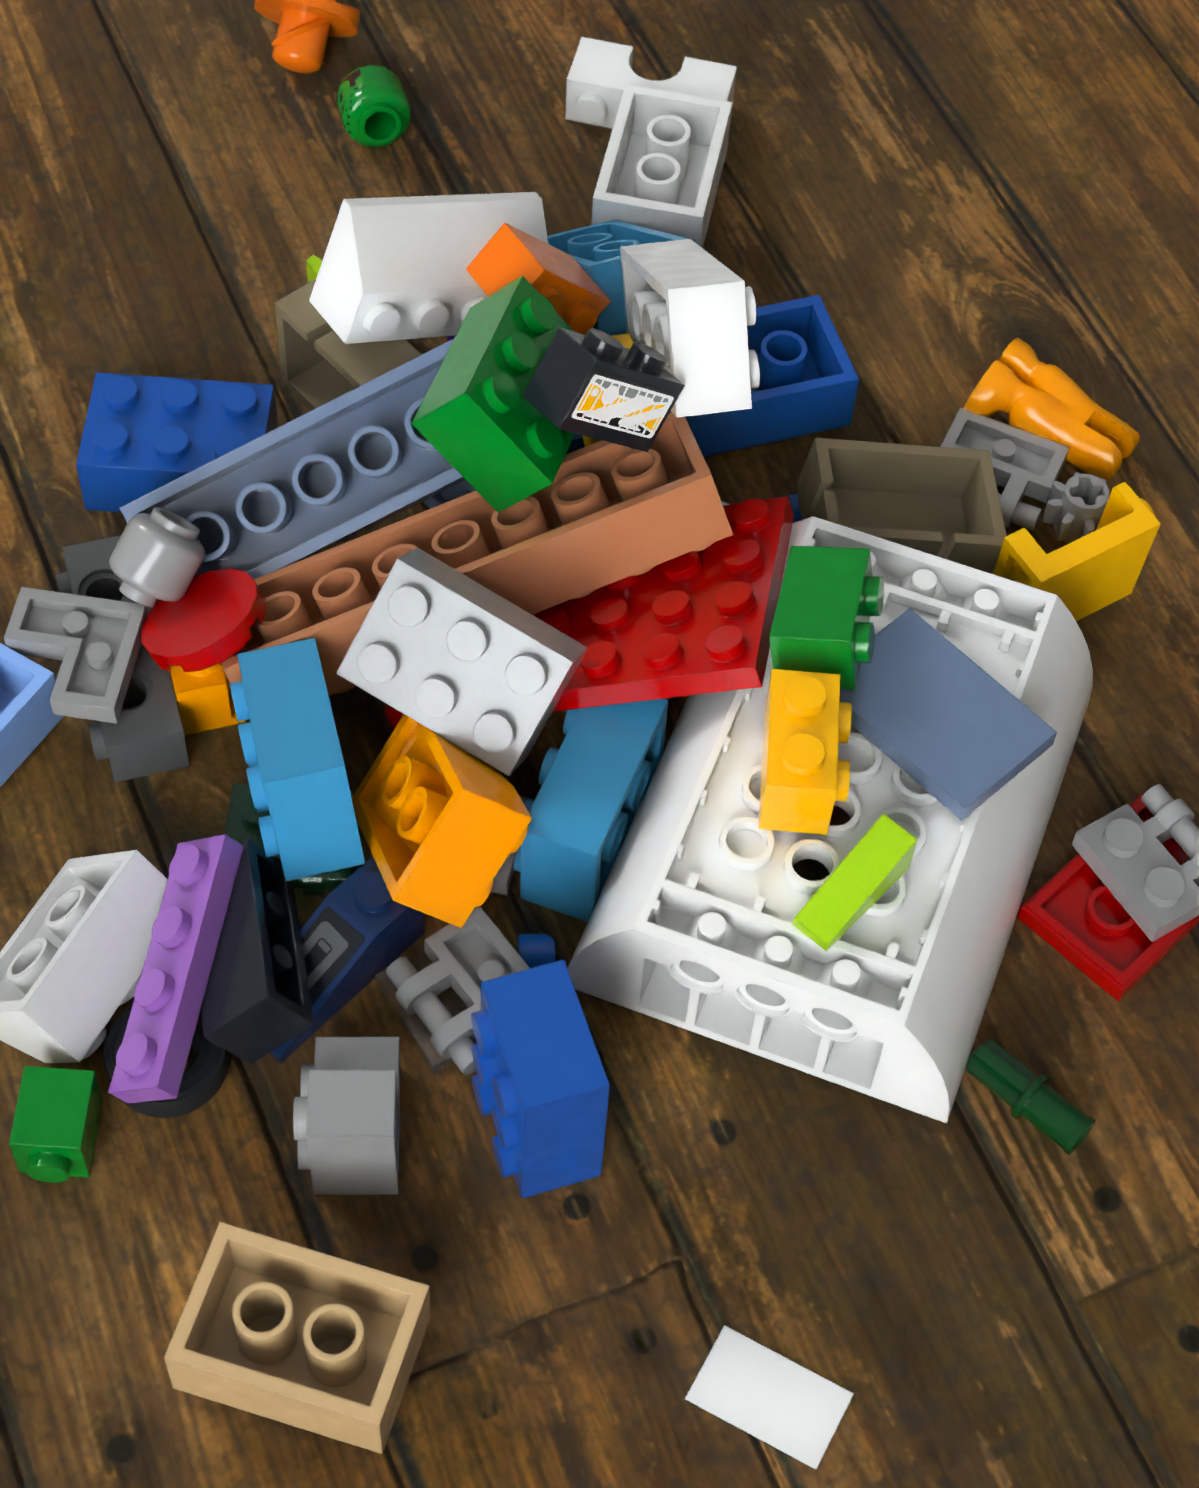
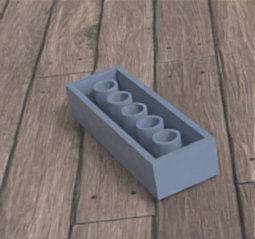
[120,338,465,579]

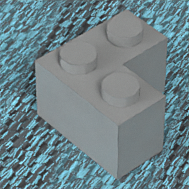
[293,1037,401,1195]

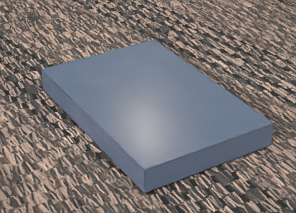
[840,608,1057,821]

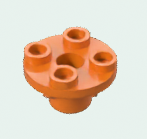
[254,0,360,73]

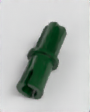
[966,1040,1096,1155]

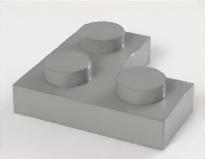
[4,587,148,724]

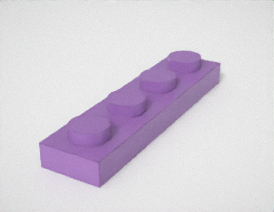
[108,834,244,1103]

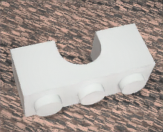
[565,37,737,129]

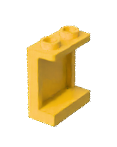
[992,482,1161,621]

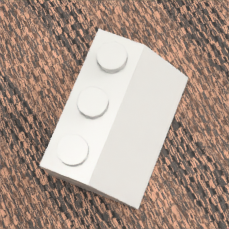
[0,850,168,1063]

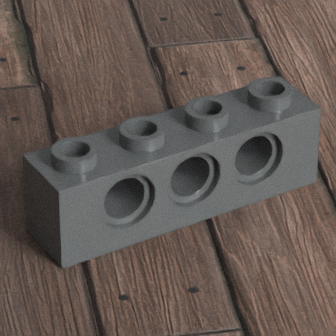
[55,535,190,783]

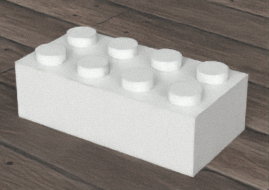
[620,239,760,418]

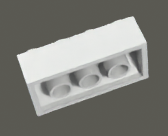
[309,192,548,344]

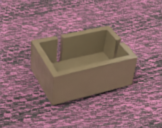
[274,278,422,411]
[796,438,1007,574]

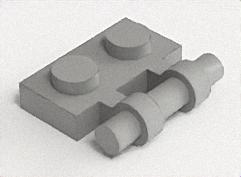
[941,407,1070,531]
[1072,784,1199,942]
[385,907,530,1075]

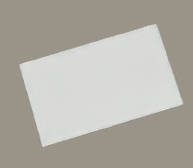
[685,1325,854,1469]

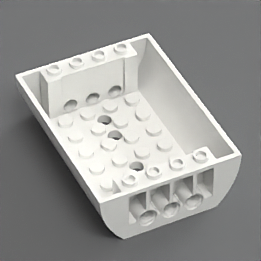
[567,516,1093,1123]

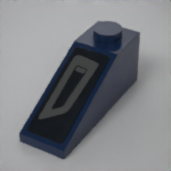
[270,856,425,1063]

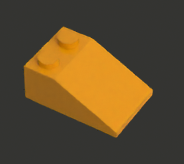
[352,714,532,928]

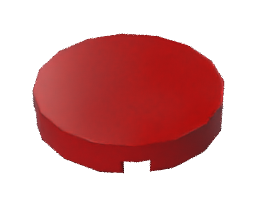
[141,568,267,672]

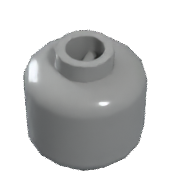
[109,507,205,607]

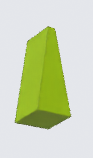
[793,813,918,951]

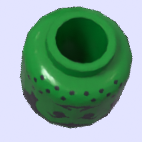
[336,65,411,147]

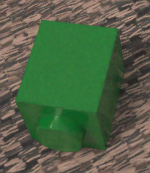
[9,1066,103,1183]

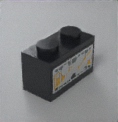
[522,327,685,452]

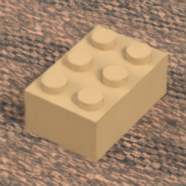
[164,1222,431,1454]

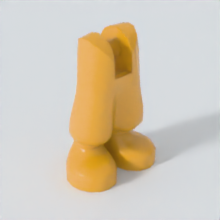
[964,338,1140,481]

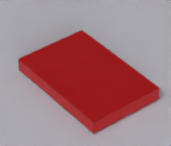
[1017,792,1199,1002]

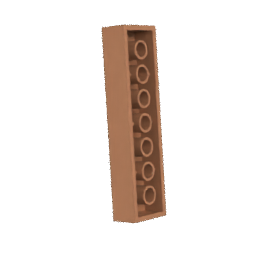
[222,412,733,696]

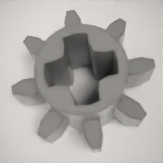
[1042,472,1110,544]

